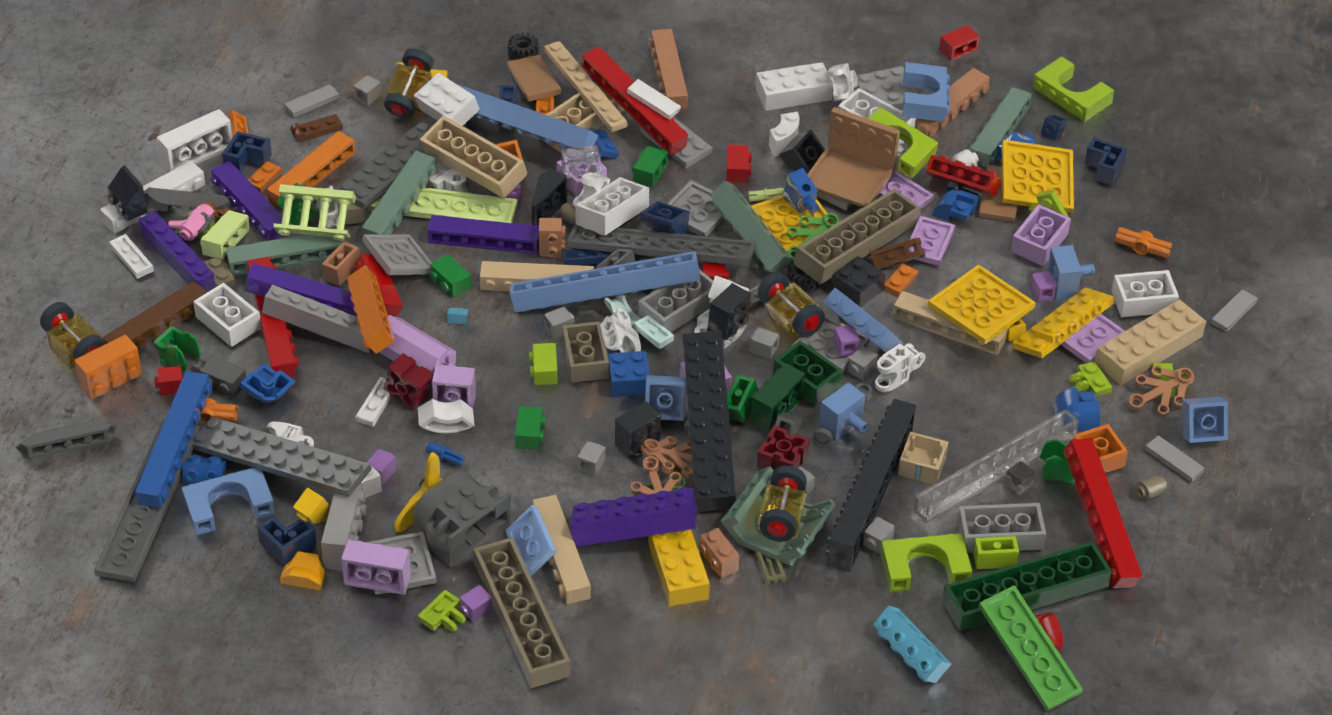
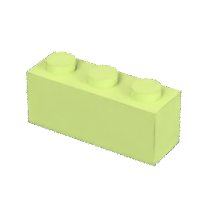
[200,210,249,260]

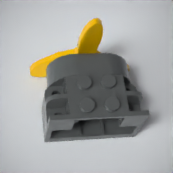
[394,452,511,568]

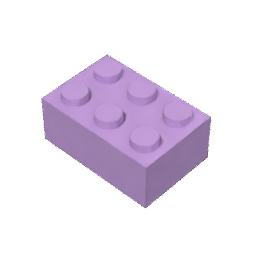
[1011,204,1071,266]
[341,540,411,595]

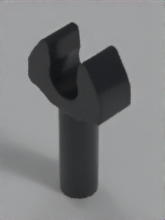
[945,180,979,196]

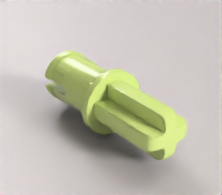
[748,188,784,203]

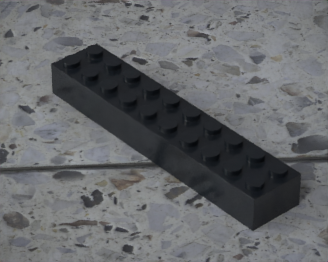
[683,331,736,512]
[825,399,916,573]

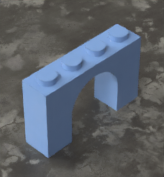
[902,62,950,122]
[823,288,904,353]
[181,468,275,535]

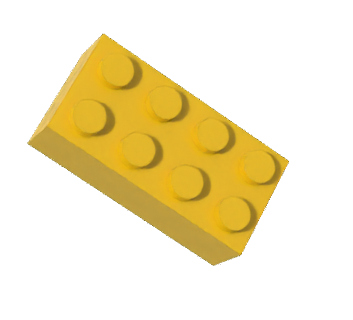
[649,530,710,607]

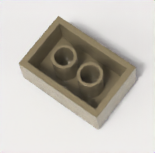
[562,321,609,383]

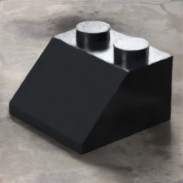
[779,129,825,174]
[107,165,147,221]

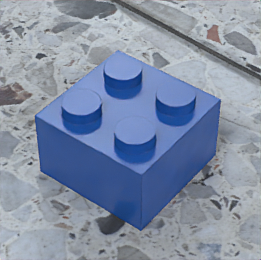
[608,351,650,397]

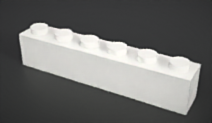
[100,161,206,234]

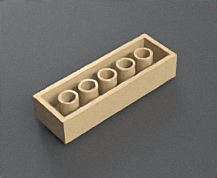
[540,81,625,153]
[420,115,528,199]
[1095,299,1206,385]

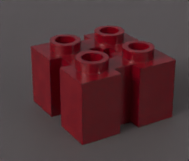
[383,353,434,410]
[757,426,810,470]

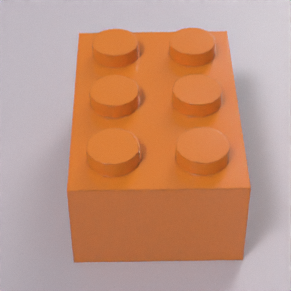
[74,334,142,400]

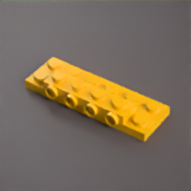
[1012,287,1115,358]

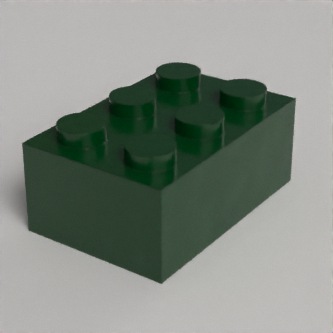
[773,340,843,406]
[750,363,805,433]

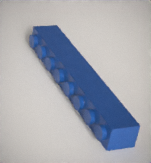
[135,371,212,508]

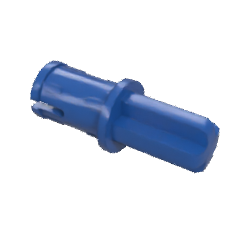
[426,441,465,466]

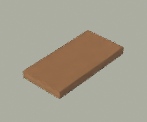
[507,55,561,101]
[978,165,1017,223]

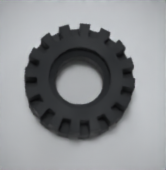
[508,33,539,60]
[787,261,819,292]

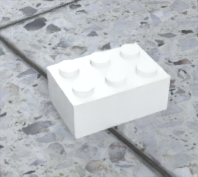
[414,73,480,126]
[1111,270,1179,317]
[193,283,261,347]

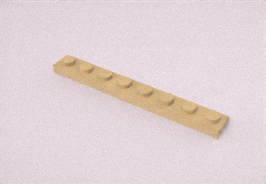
[544,41,627,132]

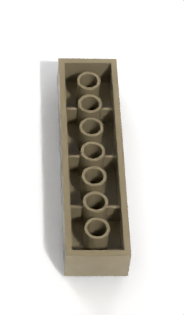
[794,189,921,284]
[473,537,570,689]

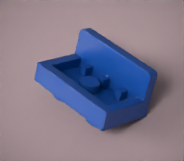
[588,128,619,160]
[182,455,227,484]

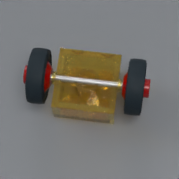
[384,48,434,118]
[757,272,825,338]
[40,302,106,369]
[758,466,807,542]

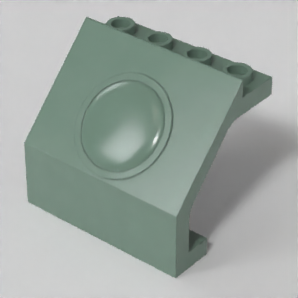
[721,467,836,566]

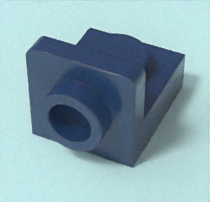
[1041,114,1069,139]

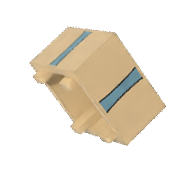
[898,432,949,485]

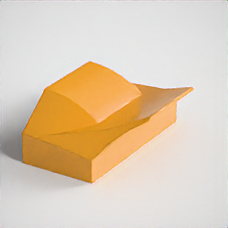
[280,552,326,590]

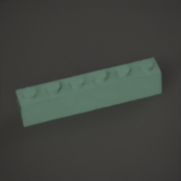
[969,87,1031,168]
[362,150,437,237]
[710,181,794,273]
[226,235,341,276]

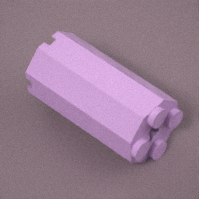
[379,315,457,374]

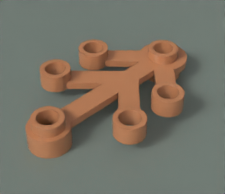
[1128,365,1194,417]
[641,436,693,478]
[631,456,682,495]

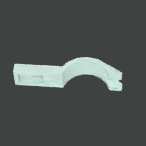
[604,294,674,349]

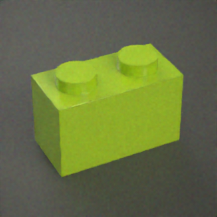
[529,343,558,385]
[973,536,1019,569]

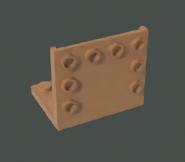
[807,107,900,207]

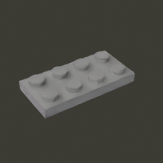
[640,117,713,168]

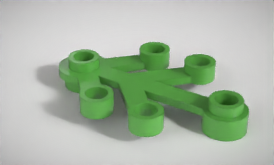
[786,213,839,261]

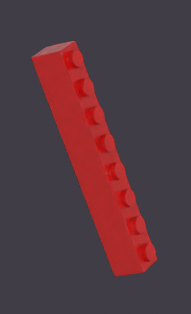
[581,46,689,155]
[247,257,299,377]
[1064,438,1143,588]

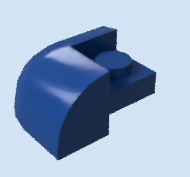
[932,190,979,221]
[240,363,295,403]
[1053,387,1100,432]

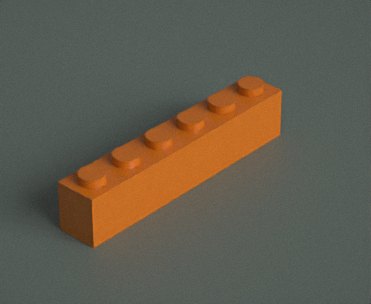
[267,131,356,210]
[347,265,395,354]

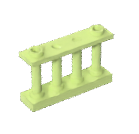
[274,184,356,241]

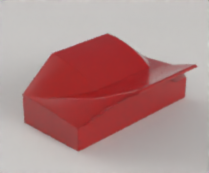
[1035,612,1064,650]

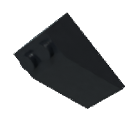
[531,167,567,226]

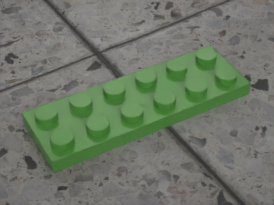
[978,585,1083,711]

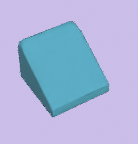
[447,308,468,324]

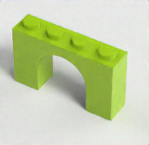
[1032,56,1114,122]
[868,107,938,179]
[880,533,972,592]

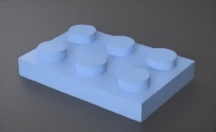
[505,505,557,576]

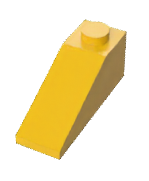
[293,487,330,524]

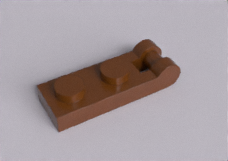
[290,114,343,142]
[870,238,926,270]

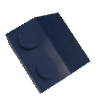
[639,201,690,234]

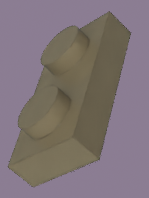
[204,258,235,287]

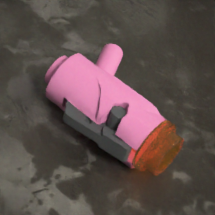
[169,201,217,241]

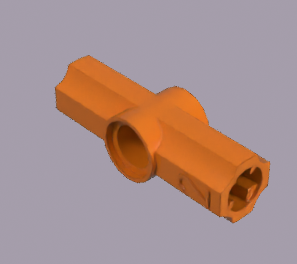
[1114,227,1172,258]
[199,398,238,424]

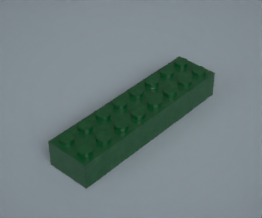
[942,541,1112,632]

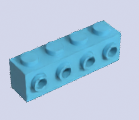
[873,606,951,683]

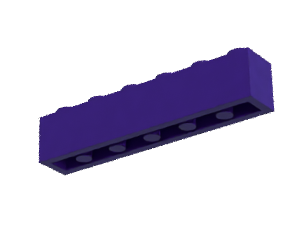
[210,161,285,241]
[139,211,216,292]
[427,215,539,254]
[244,263,357,316]

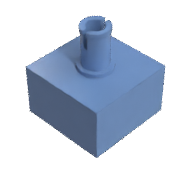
[1047,245,1095,300]
[645,375,686,421]
[819,382,869,441]
[1182,396,1228,443]

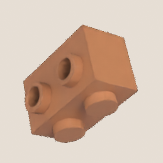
[539,218,565,258]
[322,242,360,286]
[699,528,740,578]

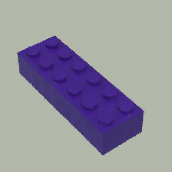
[570,487,698,547]

